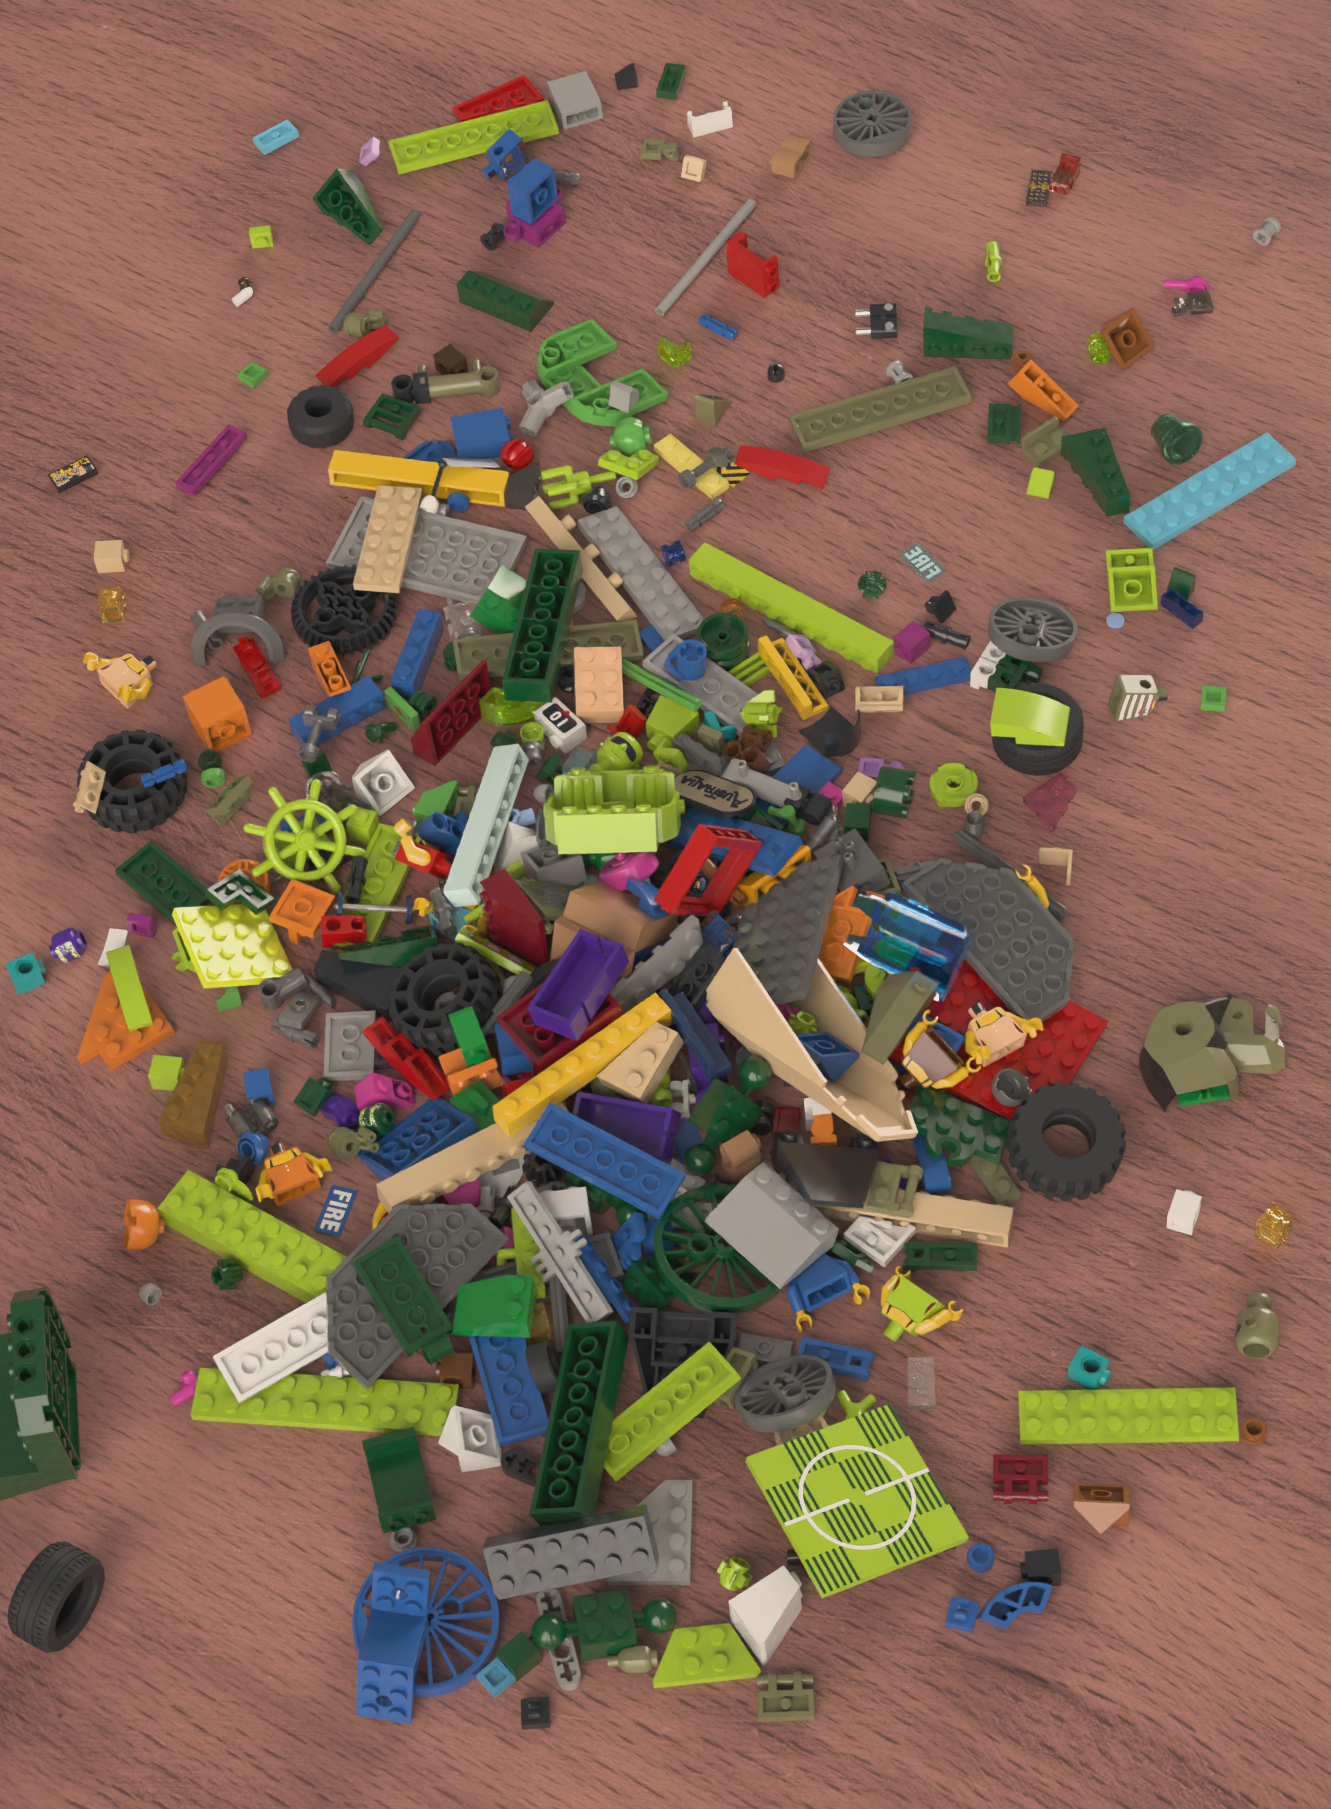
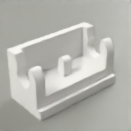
[687,101,733,138]

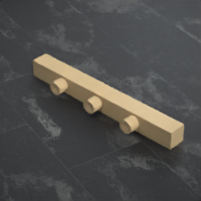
[525,496,637,621]

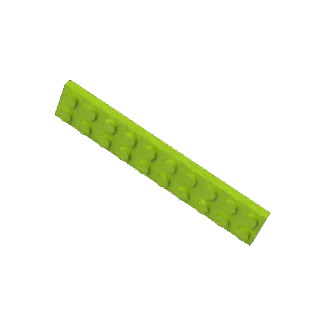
[191,1368,460,1436]

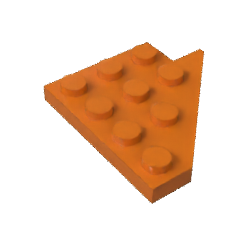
[818,886,874,983]
[77,971,175,1071]

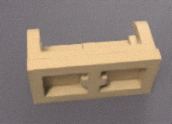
[855,686,903,713]

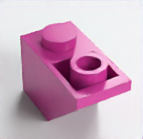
[354,1072,415,1111]

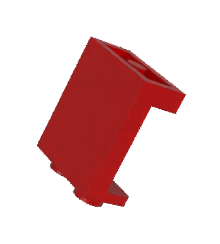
[725,231,779,298]

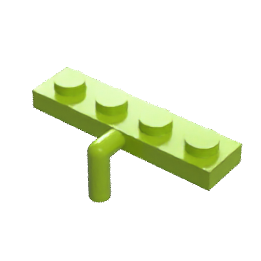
[496,1207,546,1299]

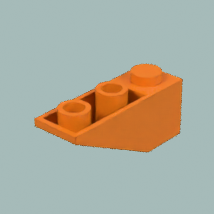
[307,641,351,697]

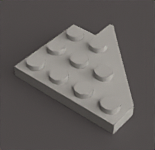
[607,1480,693,1586]

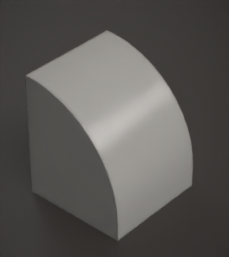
[609,381,639,413]

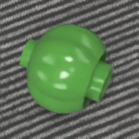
[610,417,652,457]

